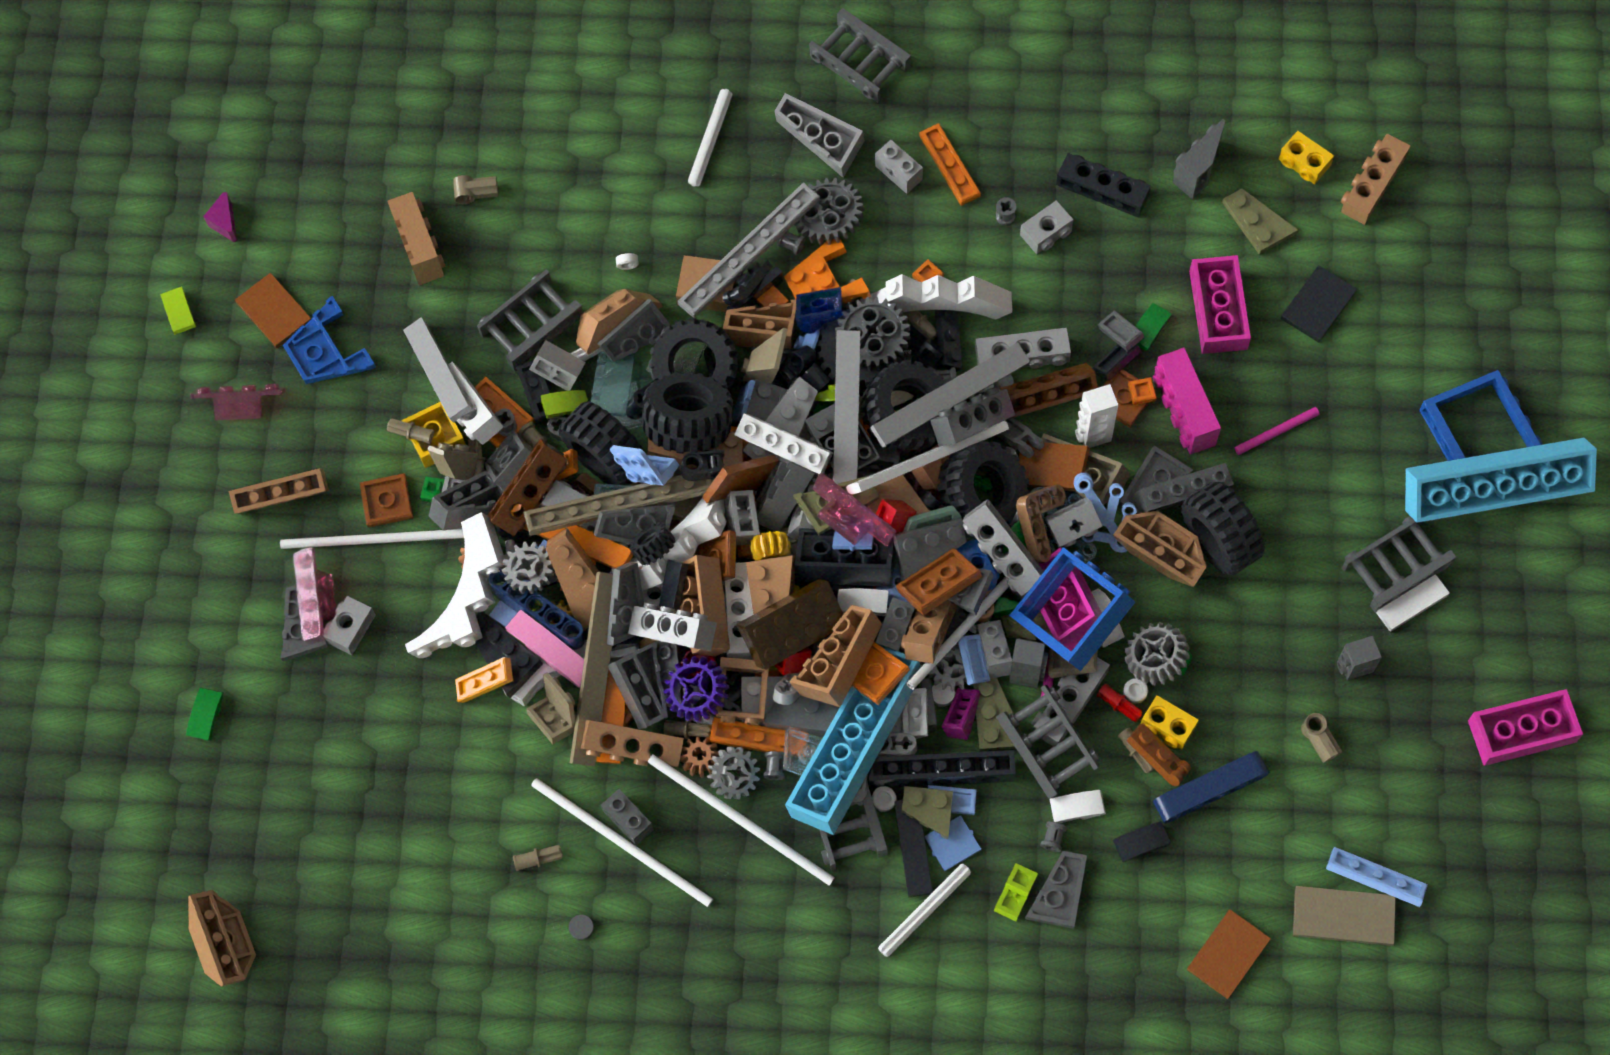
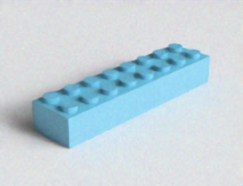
[1405,438,1597,523]
[785,644,921,835]

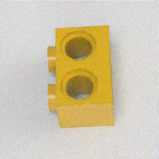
[1279,131,1334,184]
[1141,695,1199,750]

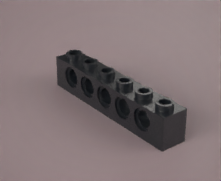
[868,750,1016,788]

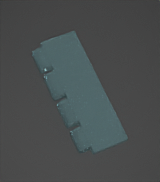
[591,351,635,417]

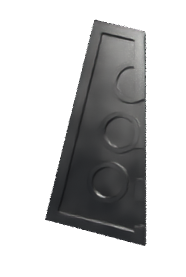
[475,611,543,698]

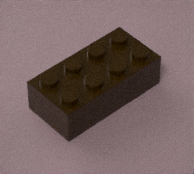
[736,579,844,670]

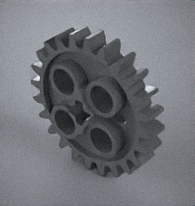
[794,178,865,245]
[835,297,911,370]

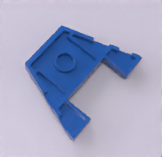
[283,296,376,384]

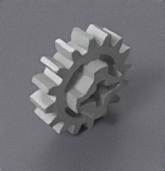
[502,542,554,594]
[928,644,967,691]
[707,747,760,799]

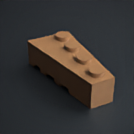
[789,605,882,707]

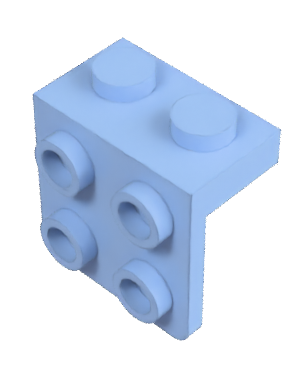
[610,445,680,486]

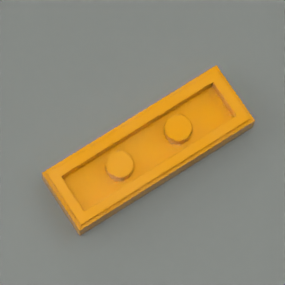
[455,657,513,703]

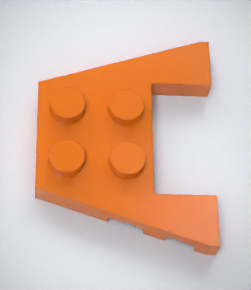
[784,239,871,312]

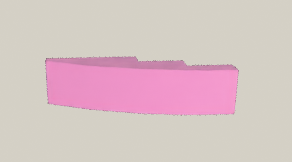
[505,610,584,688]

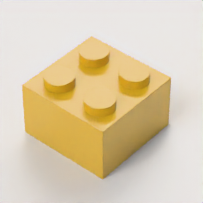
[402,402,466,469]

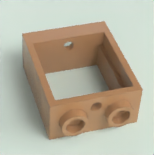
[716,657,769,725]

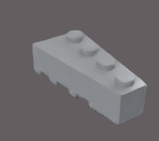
[774,93,865,178]
[742,377,818,460]

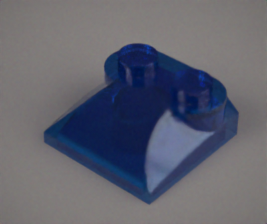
[796,287,842,334]

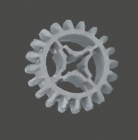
[1125,622,1190,686]

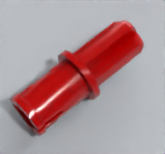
[1097,684,1142,722]

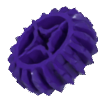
[664,656,729,722]

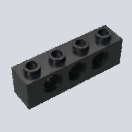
[1056,153,1151,218]

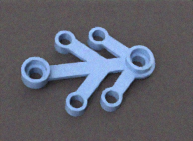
[1072,473,1136,553]

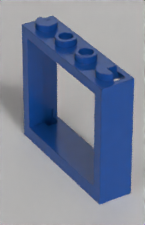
[1420,370,1543,461]
[1009,547,1135,671]

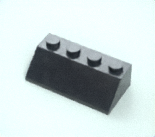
[795,528,895,587]

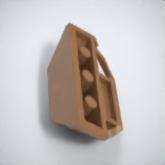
[576,289,663,355]
[1113,511,1206,587]
[188,890,256,986]

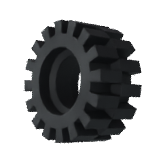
[629,522,676,565]

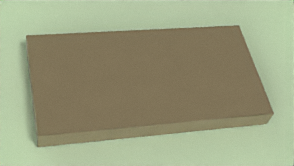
[1293,886,1395,946]

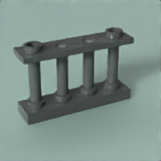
[809,8,911,103]
[477,269,583,371]
[1342,516,1456,613]
[996,685,1101,799]
[819,784,887,871]

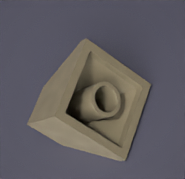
[741,328,788,384]

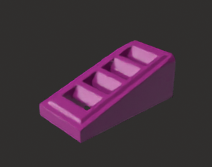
[942,688,980,740]

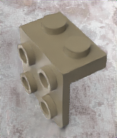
[526,672,576,744]

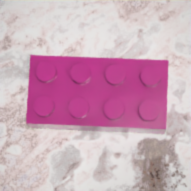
[1189,255,1251,354]
[1153,348,1221,455]
[1039,547,1102,651]
[1468,689,1583,766]

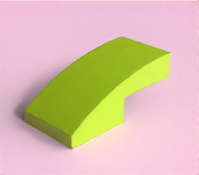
[160,286,196,335]
[541,390,588,419]
[994,863,1038,921]

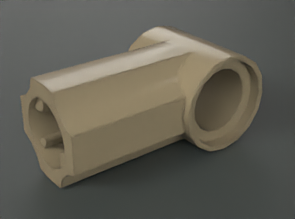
[453,175,499,204]
[1301,713,1342,763]

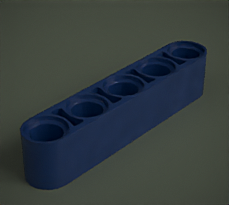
[489,569,585,650]
[1153,751,1270,824]

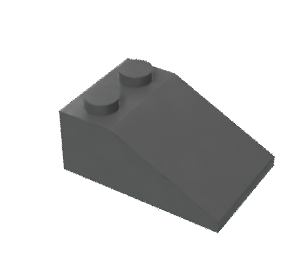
[484,429,544,492]

